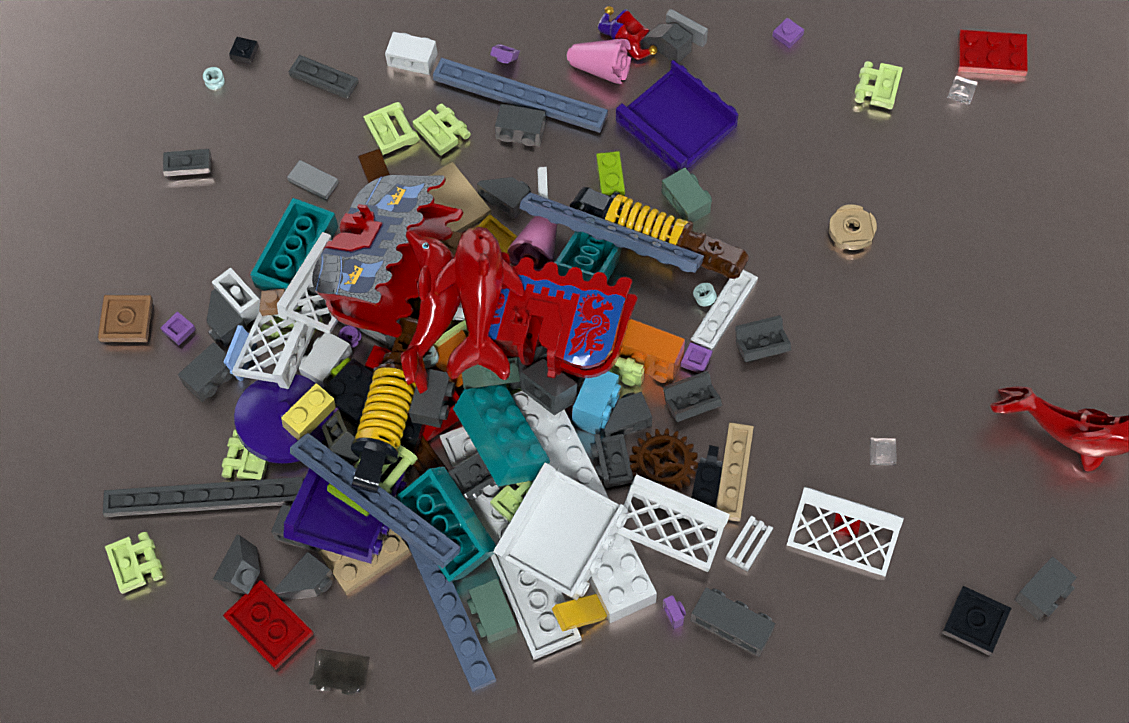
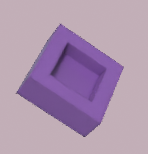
[772,18,804,48]
[490,44,520,64]
[161,312,196,345]
[681,342,713,373]
[663,595,686,629]

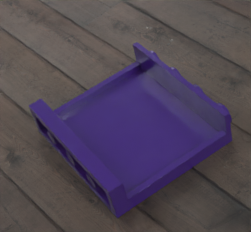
[616,60,739,172]
[284,465,408,564]

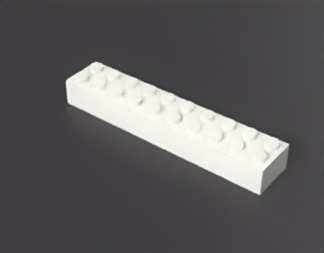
[511,391,657,623]

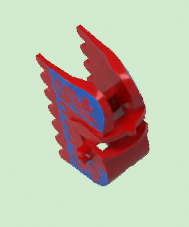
[488,252,638,379]

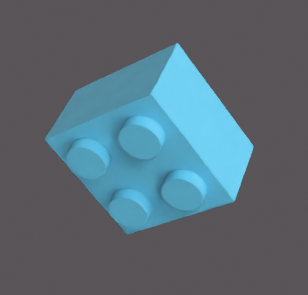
[572,371,621,435]

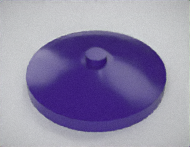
[234,374,333,464]

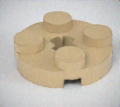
[829,204,877,250]

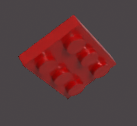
[958,29,1028,76]
[223,580,314,670]

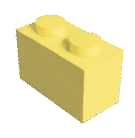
[281,383,335,440]

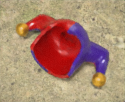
[598,6,658,60]

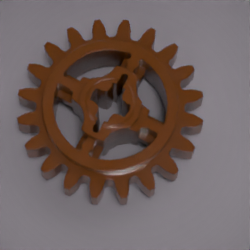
[629,428,698,493]

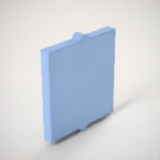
[224,325,257,381]

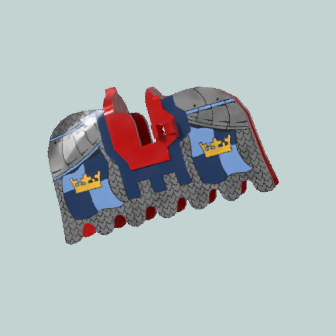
[312,175,463,338]

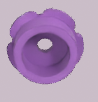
[338,325,362,348]

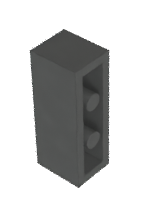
[690,587,776,657]

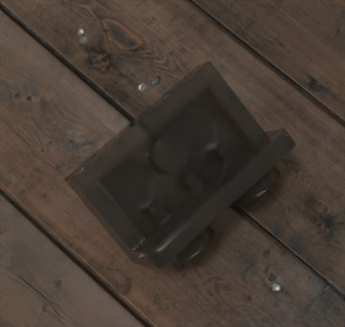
[309,649,370,695]

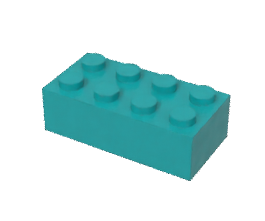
[250,198,339,291]
[555,231,622,281]
[453,384,550,487]
[395,467,496,582]

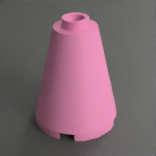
[567,39,631,84]
[507,216,557,271]

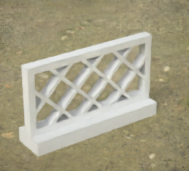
[277,232,338,334]
[232,295,323,389]
[616,475,730,572]
[787,486,904,576]

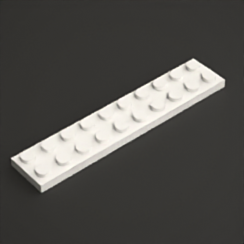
[440,427,581,660]

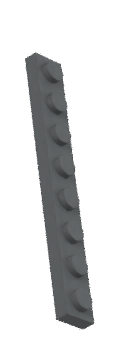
[103,477,304,517]

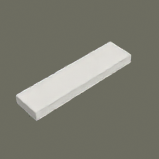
[690,270,758,351]

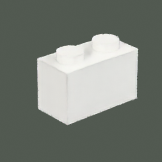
[385,32,438,75]
[212,267,260,325]
[299,333,353,388]

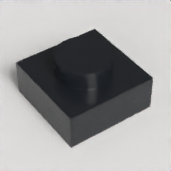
[229,37,259,64]

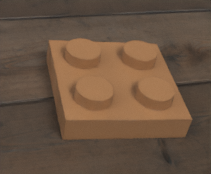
[98,295,153,342]

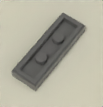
[289,55,358,99]

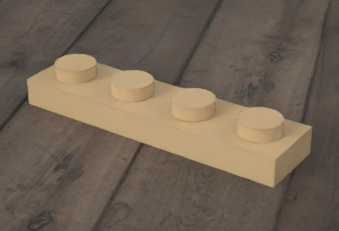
[716,422,754,522]

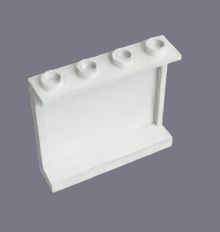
[493,463,628,601]

